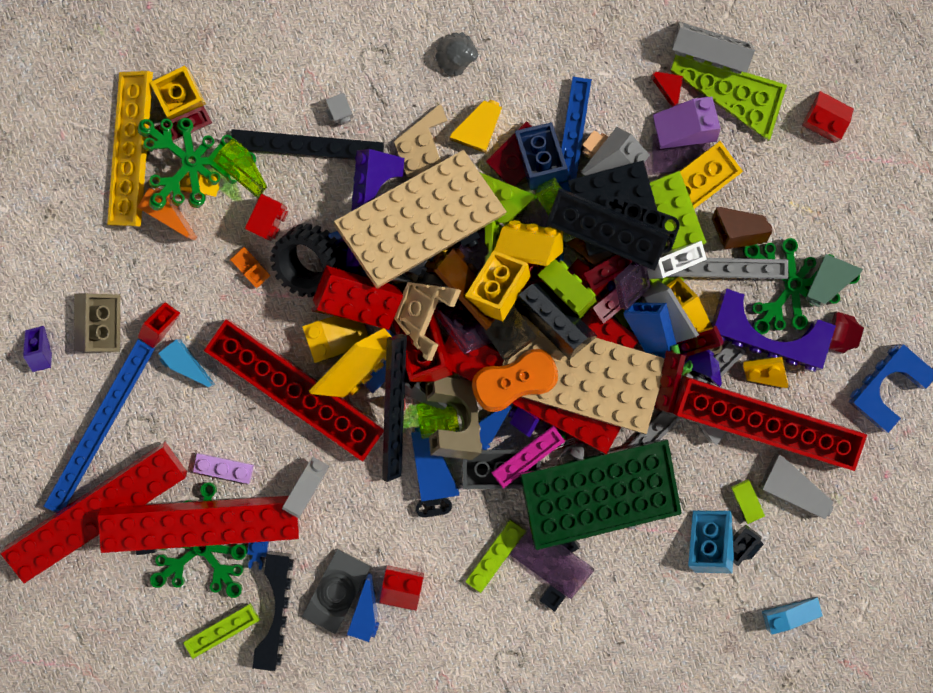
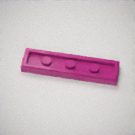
[491,426,565,488]

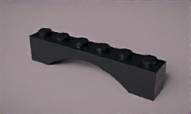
[252,551,294,671]

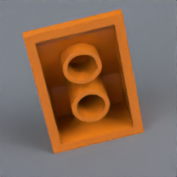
[137,187,197,240]

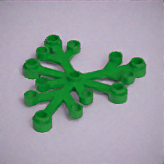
[137,118,256,211]
[743,238,860,335]
[150,482,247,598]

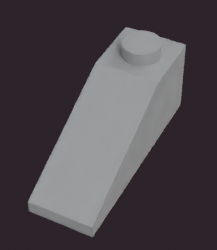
[282,457,329,518]

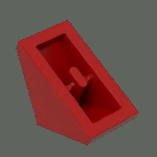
[650,71,683,107]

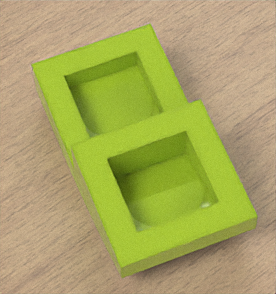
[731,479,765,524]

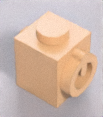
[581,130,608,160]

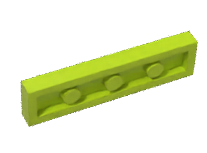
[465,519,526,593]
[183,603,260,659]

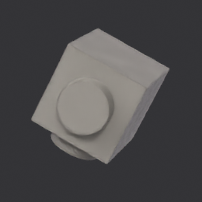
[326,93,354,125]

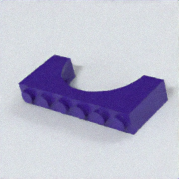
[346,149,405,270]
[711,288,836,372]

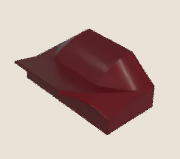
[829,311,864,353]

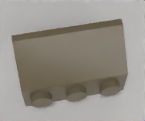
[74,293,120,352]

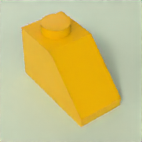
[179,172,219,197]

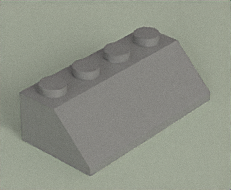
[672,21,755,74]

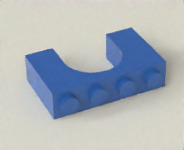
[848,344,933,433]

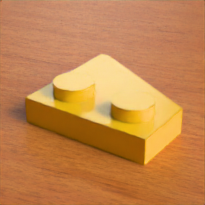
[743,357,789,388]

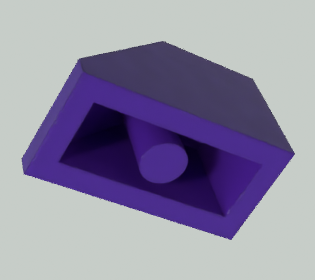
[23,326,52,372]
[686,350,722,387]
[508,406,539,437]

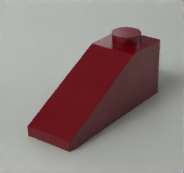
[149,106,212,150]

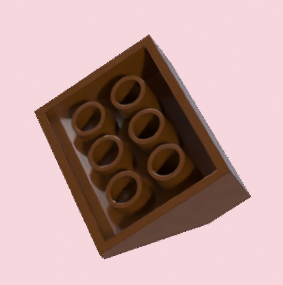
[434,246,495,330]

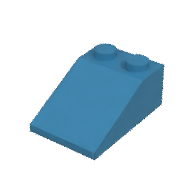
[688,511,734,574]

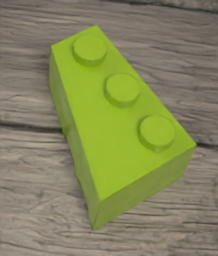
[538,259,597,318]

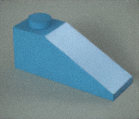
[158,339,215,387]
[762,597,823,635]

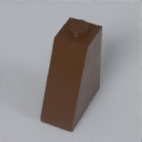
[711,207,772,249]

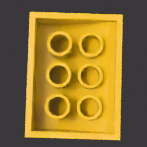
[309,328,392,397]

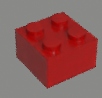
[244,193,288,241]

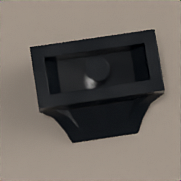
[733,525,764,566]

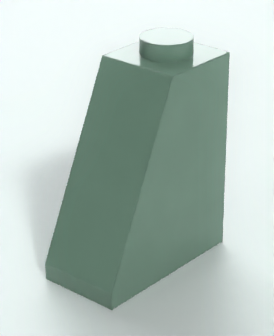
[806,254,863,307]

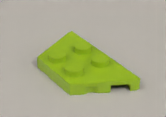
[479,172,537,225]

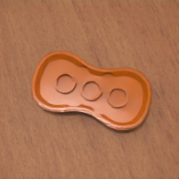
[472,349,558,412]

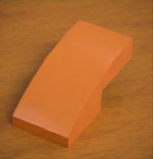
[230,246,271,289]

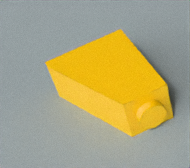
[450,100,502,153]
[666,277,712,332]

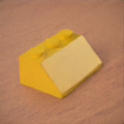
[494,220,563,266]
[465,250,530,322]

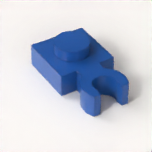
[247,541,269,570]

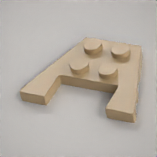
[394,105,447,178]
[394,282,461,361]

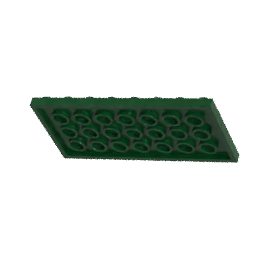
[520,439,682,550]

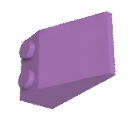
[653,96,721,149]

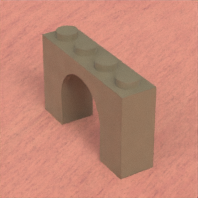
[425,377,482,460]

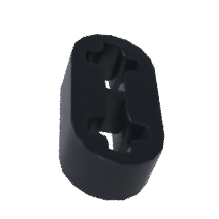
[416,498,452,518]

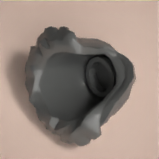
[435,32,479,76]

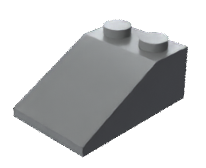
[581,127,650,176]

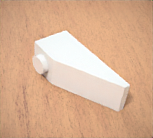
[645,241,707,279]

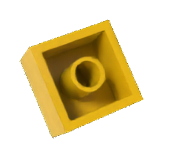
[150,65,206,120]

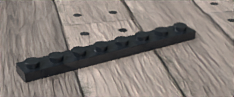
[230,129,385,160]
[382,333,407,482]

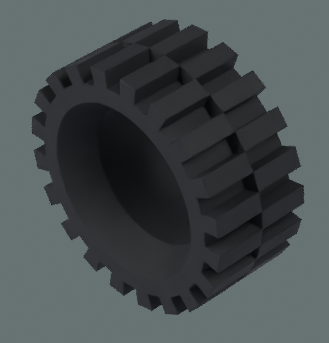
[270,223,345,298]

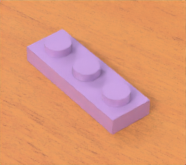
[193,453,254,484]

